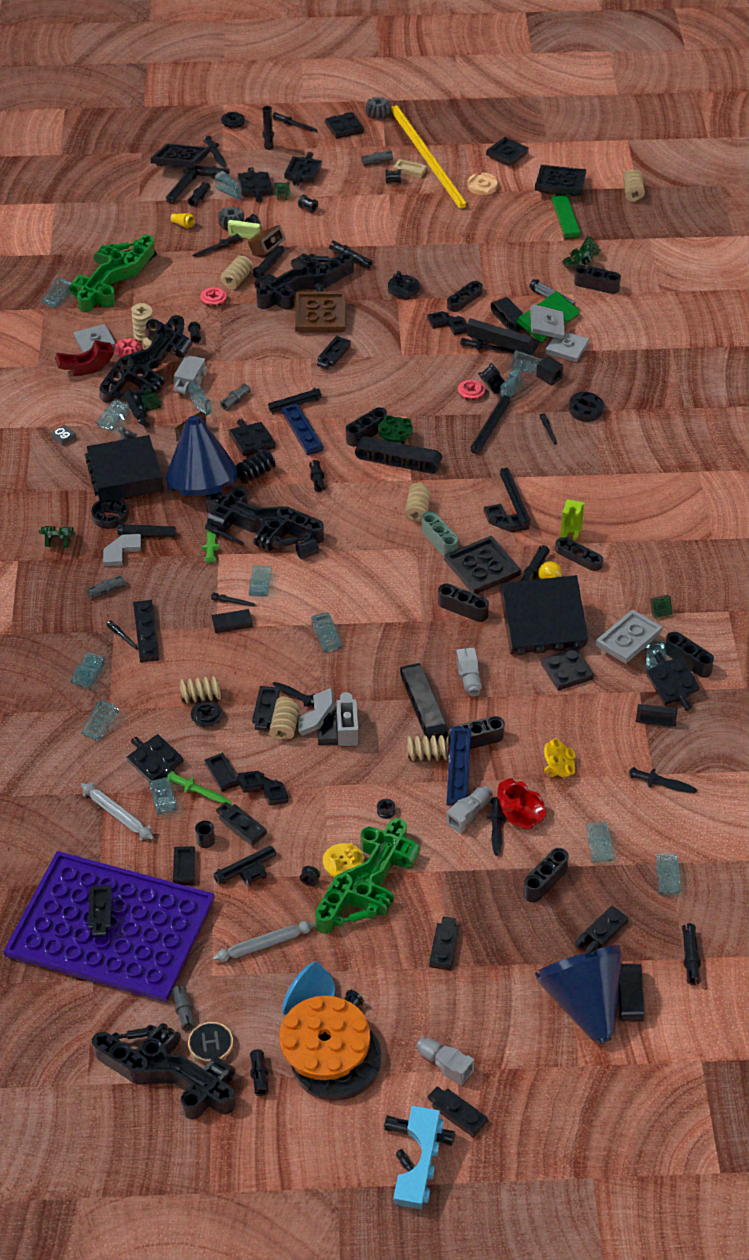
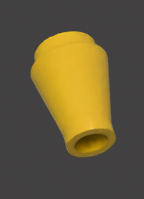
[171,213,195,229]

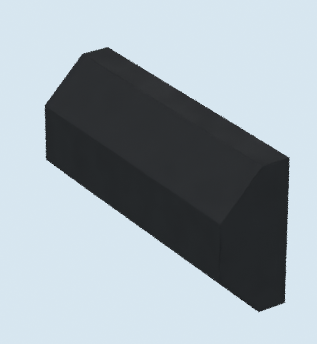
[467,318,539,356]

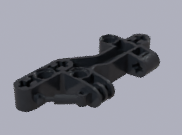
[254,252,354,310]
[99,315,193,403]
[206,487,324,551]
[92,1023,236,1119]

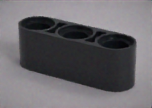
[574,265,621,294]
[491,297,526,333]
[346,407,387,447]
[438,583,489,622]
[664,632,714,678]
[448,716,505,749]
[523,848,569,902]
[619,963,644,1022]

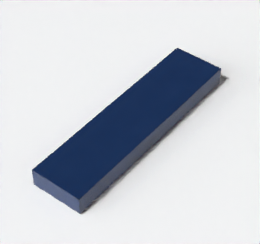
[281,404,323,455]
[446,727,471,806]

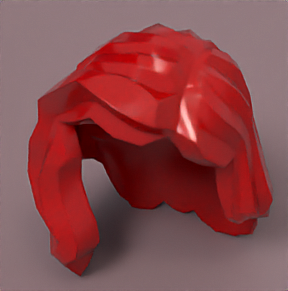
[497,778,547,830]

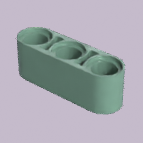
[421,511,458,556]

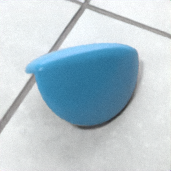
[282,961,335,1016]

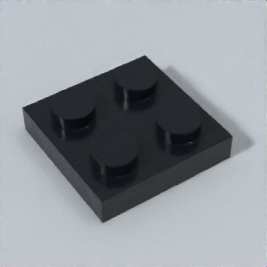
[325,112,364,139]
[486,137,529,166]
[541,648,594,690]

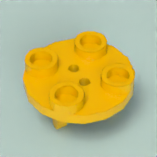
[544,738,575,778]
[323,842,364,878]

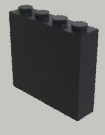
[84,435,164,502]
[500,575,588,656]

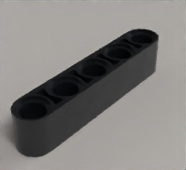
[354,436,443,474]
[400,663,448,741]

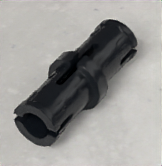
[187,182,211,207]
[309,460,326,492]
[249,1049,269,1096]

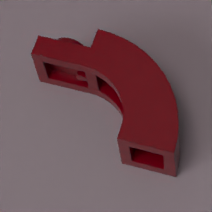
[55,340,114,376]

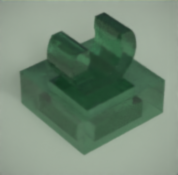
[274,182,290,200]
[579,236,601,259]
[140,389,161,411]
[650,595,673,618]

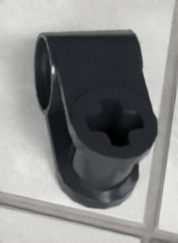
[478,363,506,394]

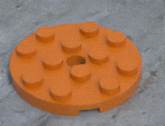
[279,996,370,1080]

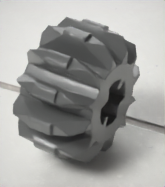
[366,97,391,119]
[218,206,245,230]

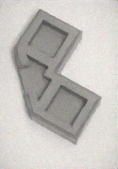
[103,534,141,567]
[297,688,336,736]

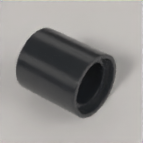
[295,538,319,560]
[195,820,215,848]

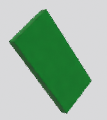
[516,291,581,342]

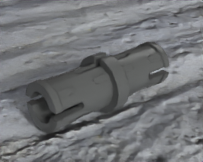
[361,150,393,166]
[220,383,251,411]
[86,575,126,599]
[172,986,196,1031]

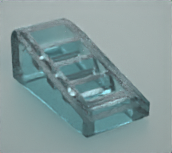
[215,171,241,200]
[41,277,72,308]
[509,350,542,373]
[311,612,342,653]
[81,700,119,741]

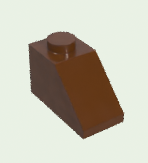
[247,225,286,256]

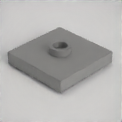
[530,304,565,340]
[73,324,116,353]
[545,331,589,363]

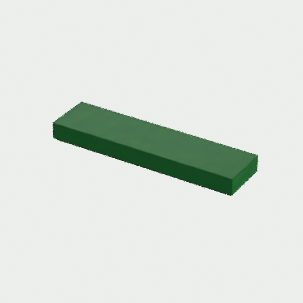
[551,195,580,238]

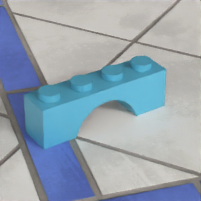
[393,1106,444,1210]

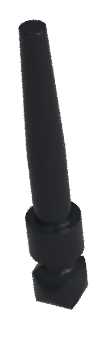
[540,413,557,444]
[205,523,244,545]
[211,592,255,606]
[106,620,138,650]
[396,1149,413,1172]

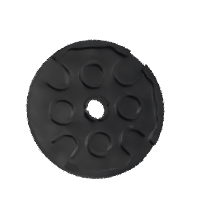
[291,1030,381,1100]

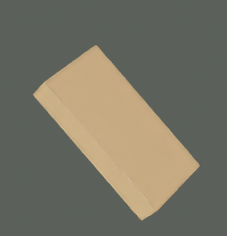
[393,159,427,178]

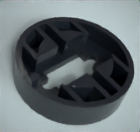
[568,392,604,422]
[91,498,128,529]

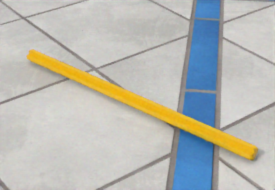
[391,105,467,209]

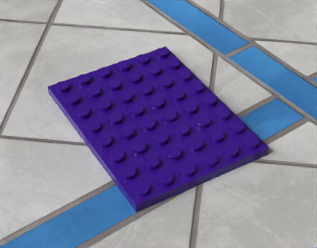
[3,851,215,1003]

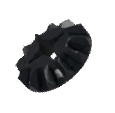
[221,112,245,128]
[191,701,222,728]

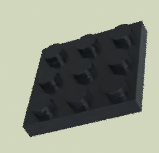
[150,143,210,169]
[535,164,587,196]
[444,535,521,594]

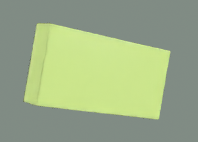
[228,220,260,239]

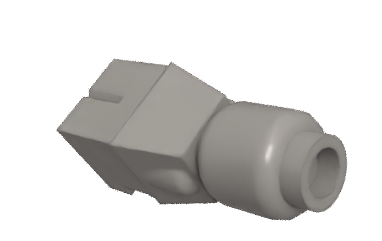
[456,648,482,697]
[446,786,493,834]
[416,1037,474,1086]

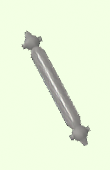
[81,782,154,841]
[213,921,315,962]

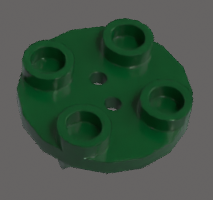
[562,243,592,271]
[378,415,413,444]
[39,526,75,548]

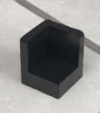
[536,356,564,386]

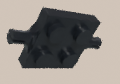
[284,151,322,186]
[237,167,273,203]
[229,418,275,456]
[646,652,700,711]
[126,734,184,785]

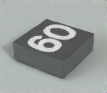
[51,425,76,446]

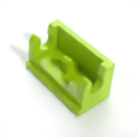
[560,499,585,540]

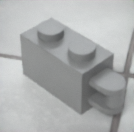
[174,355,208,395]
[336,692,358,746]

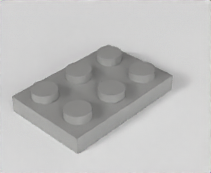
[596,609,663,664]

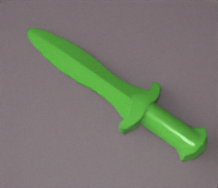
[202,530,220,563]
[167,771,232,805]

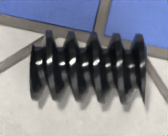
[236,449,276,484]

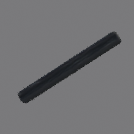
[470,395,510,454]
[500,467,531,527]

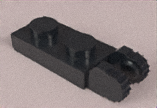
[575,906,629,954]

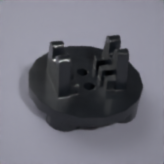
[388,270,420,300]

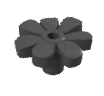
[115,426,137,440]

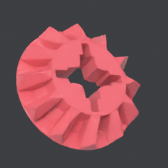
[200,287,226,307]
[115,337,142,357]
[458,380,485,400]

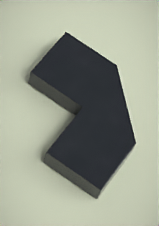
[427,311,468,336]
[483,504,529,533]
[237,771,289,805]

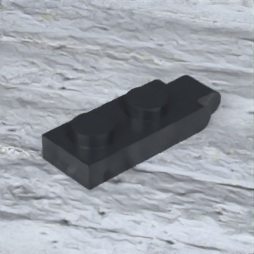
[317,336,351,369]
[123,390,150,428]
[252,686,280,731]
[216,802,267,846]
[88,885,112,938]
[429,916,459,970]
[427,1086,488,1138]

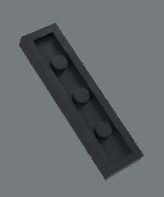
[133,600,159,663]

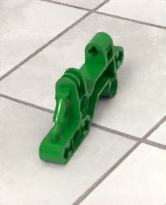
[68,235,155,312]
[315,818,421,934]

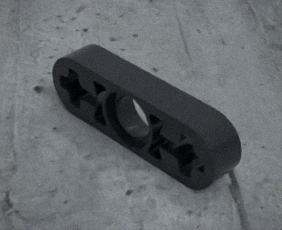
[447,281,483,312]
[555,537,603,571]

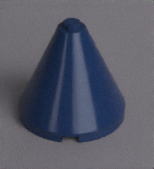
[166,416,238,496]
[535,945,623,1044]

